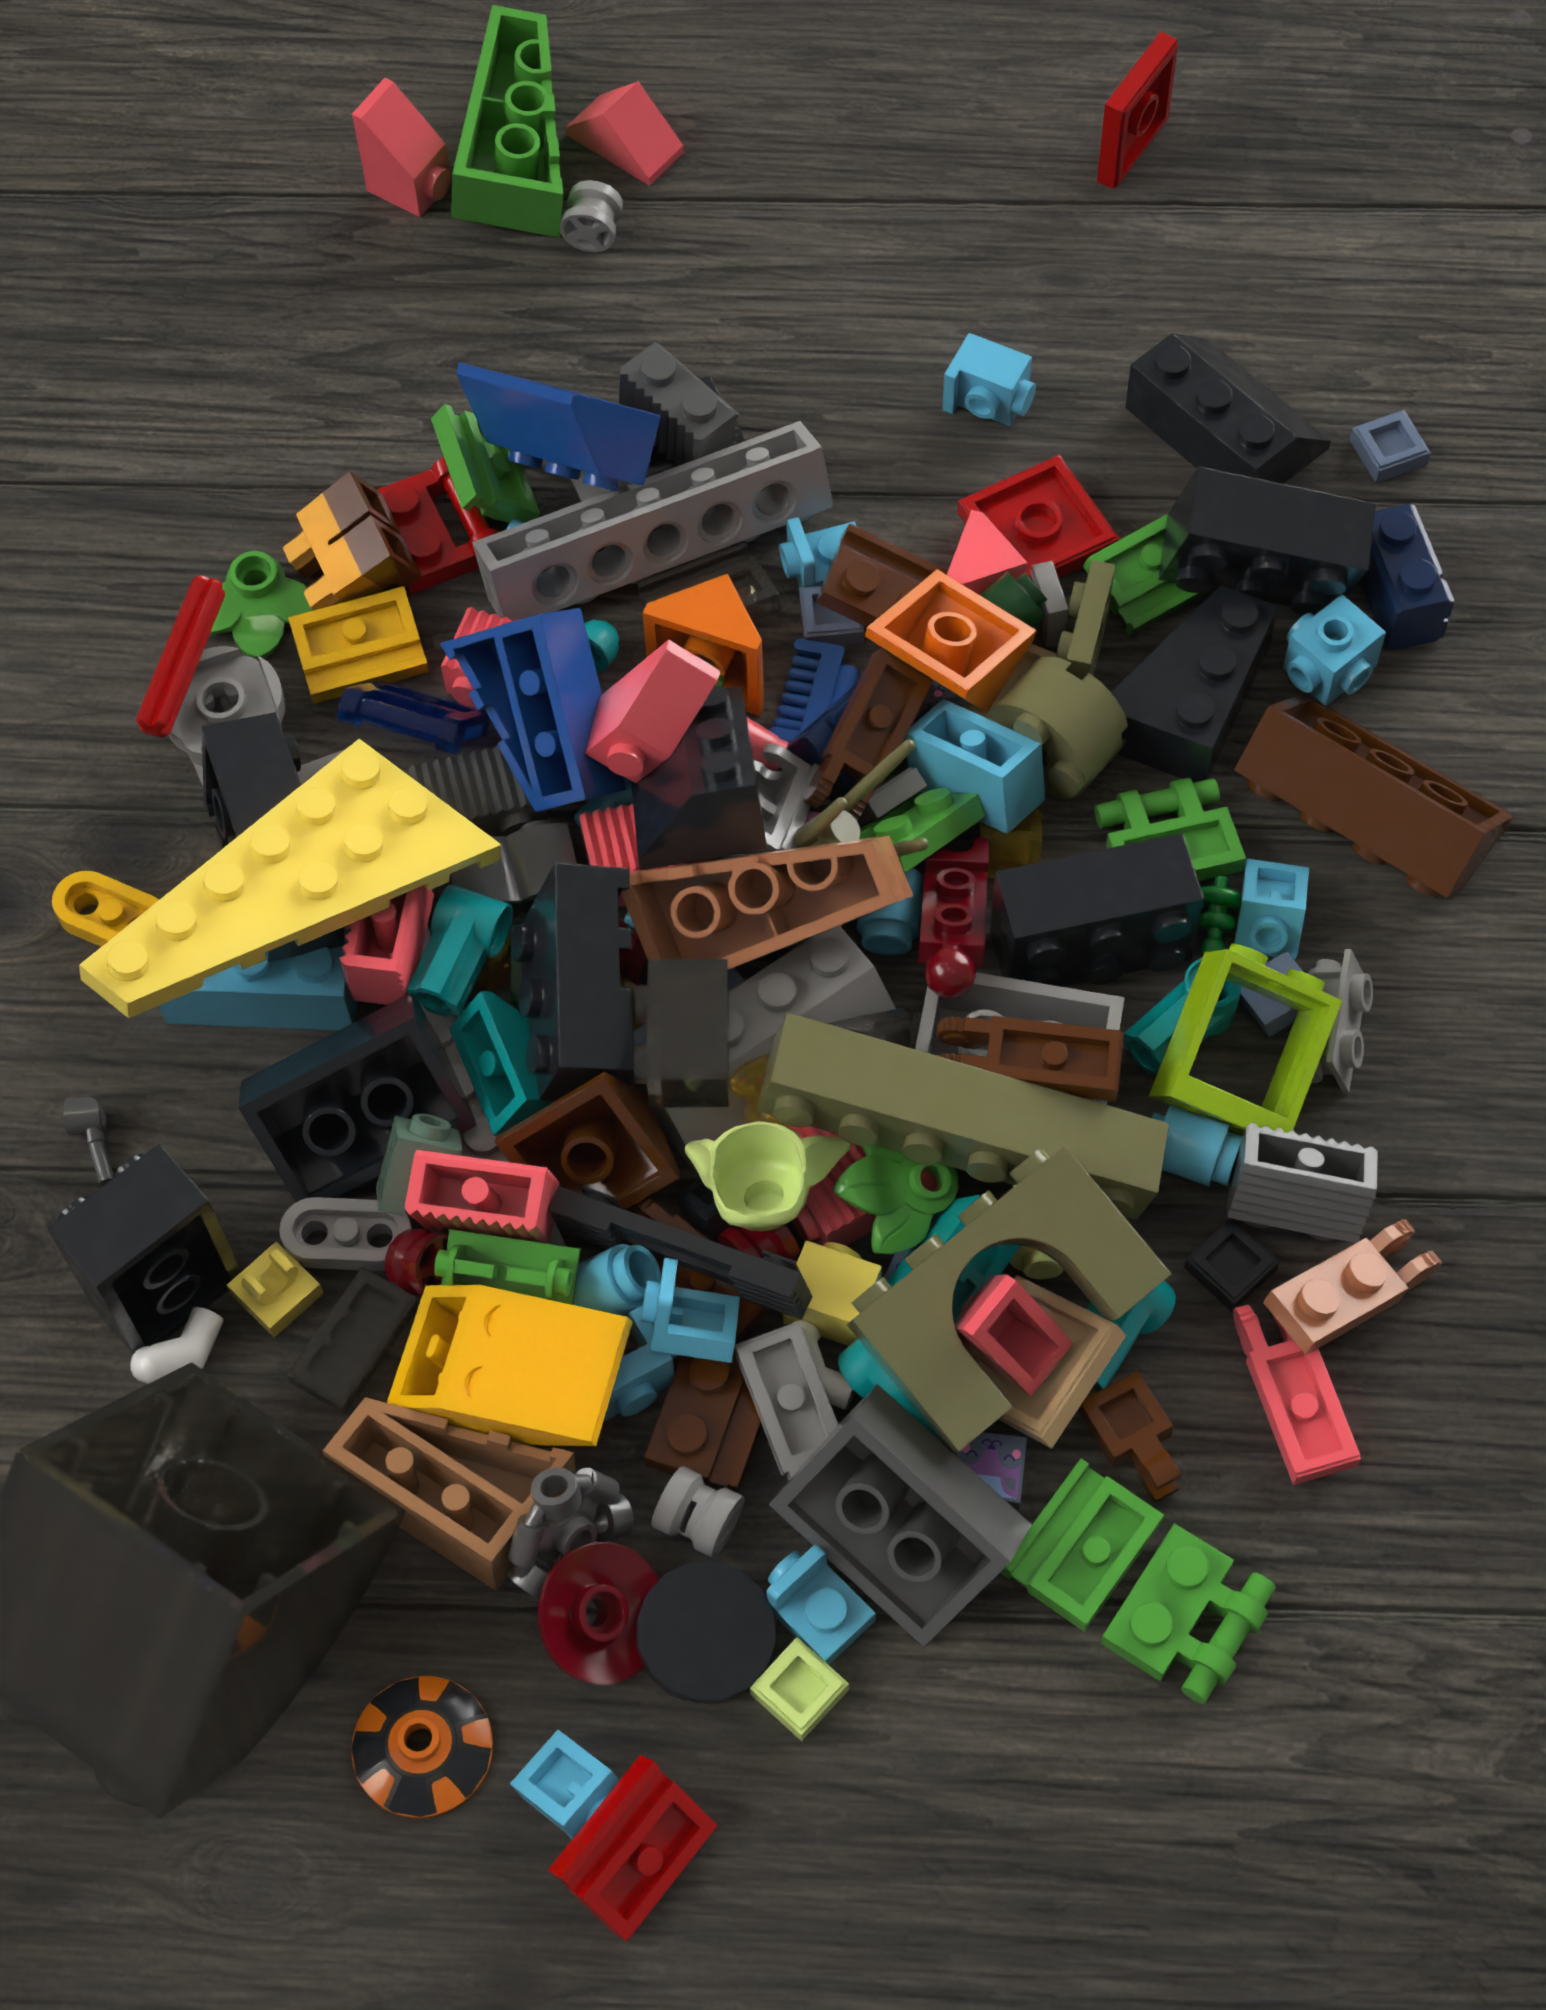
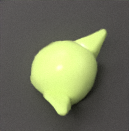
[685,1121,851,1232]

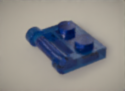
[337,681,490,755]

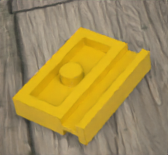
[288,586,429,704]

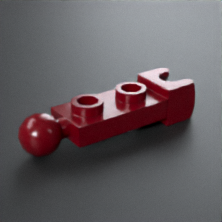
[918,837,989,999]

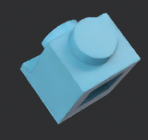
[943,333,1036,426]

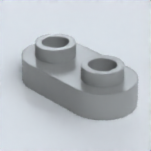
[279,1197,412,1271]

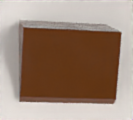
[495,1072,680,1242]

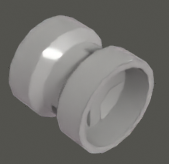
[651,1466,745,1559]

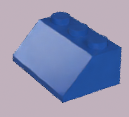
[456,362,661,491]

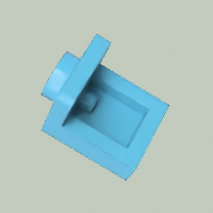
[641,1258,740,1363]
[604,1306,678,1421]

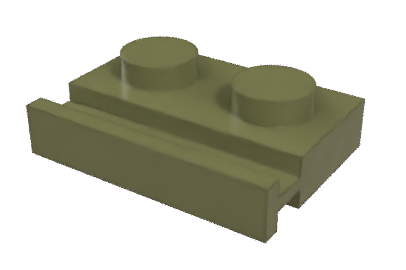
[1056,560,1116,680]

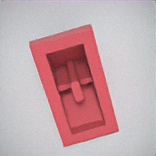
[565,81,684,186]
[947,510,1028,595]

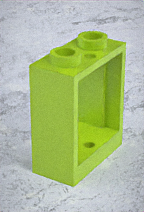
[1149,944,1343,1136]

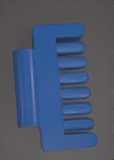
[769,639,861,743]

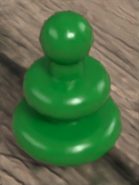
[1198,876,1242,955]

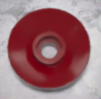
[538,1542,659,1685]

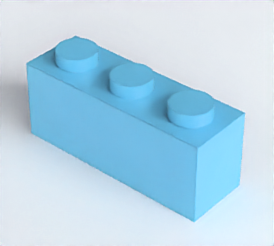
[159,939,358,1030]

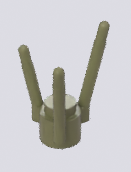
[794,739,929,857]

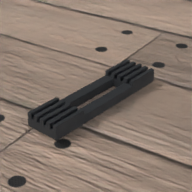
[548,1186,813,1320]

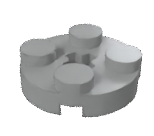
[168,646,285,766]

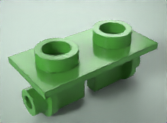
[434,1229,581,1305]

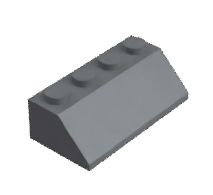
[629,925,912,1178]

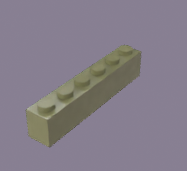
[756,1012,1169,1220]

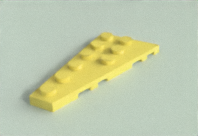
[79,739,501,1018]

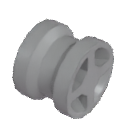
[560,180,623,253]

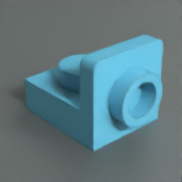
[779,517,856,587]
[1234,858,1309,959]
[767,1544,876,1665]
[510,1730,619,1840]

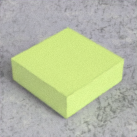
[749,1637,849,1741]

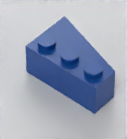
[440,608,626,812]

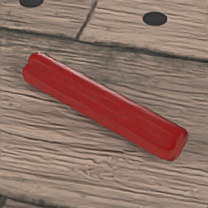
[136,575,225,738]

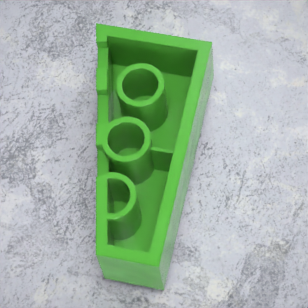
[451,5,563,238]

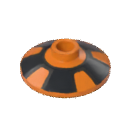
[351,1676,493,1819]

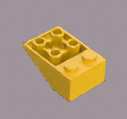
[387,1285,633,1446]

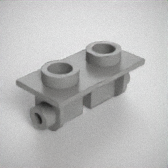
[1308,949,1373,1092]

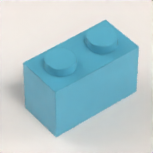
[905,699,1045,834]

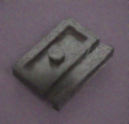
[636,540,781,621]

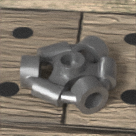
[507,1467,634,1599]

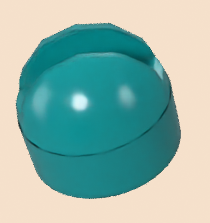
[584,619,619,673]

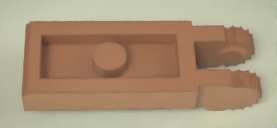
[1263,1219,1442,1355]

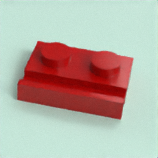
[548,1755,718,1942]

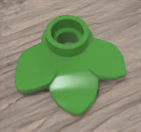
[209,551,313,660]
[833,1144,959,1255]

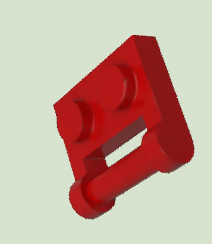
[377,457,499,595]

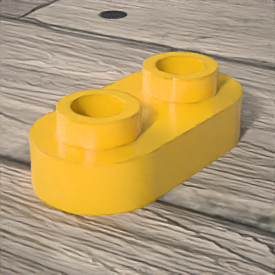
[52,871,159,947]

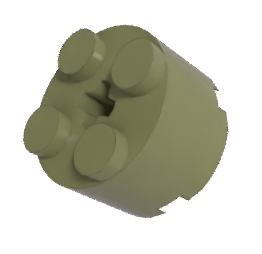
[986,656,1128,799]

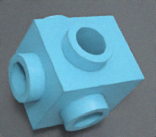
[1283,594,1386,706]

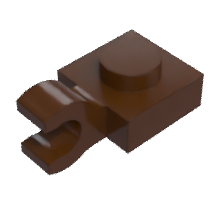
[1078,1371,1181,1503]

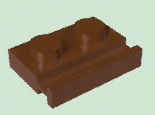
[816,523,948,627]
[644,1351,763,1494]

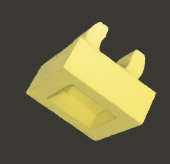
[227,1241,324,1338]

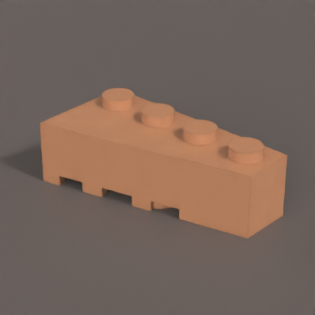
[621,835,913,996]

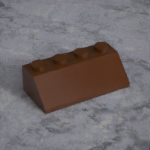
[1234,693,1514,898]

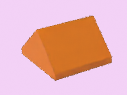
[865,569,1037,713]
[643,573,764,716]

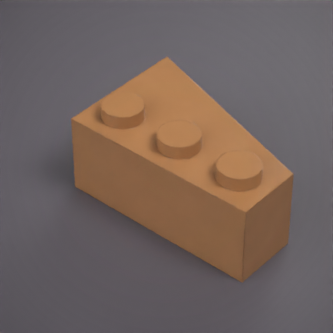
[323,1397,576,1591]

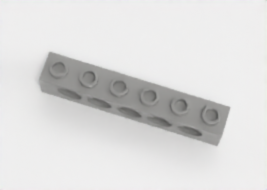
[472,421,834,621]

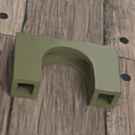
[847,1146,1172,1453]

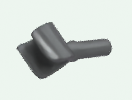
[64,1097,114,1185]

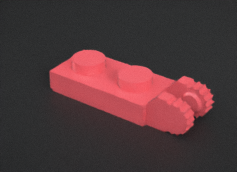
[1233,1304,1361,1485]

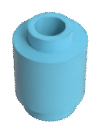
[856,868,924,955]
[1152,1105,1243,1187]
[573,1244,661,1316]

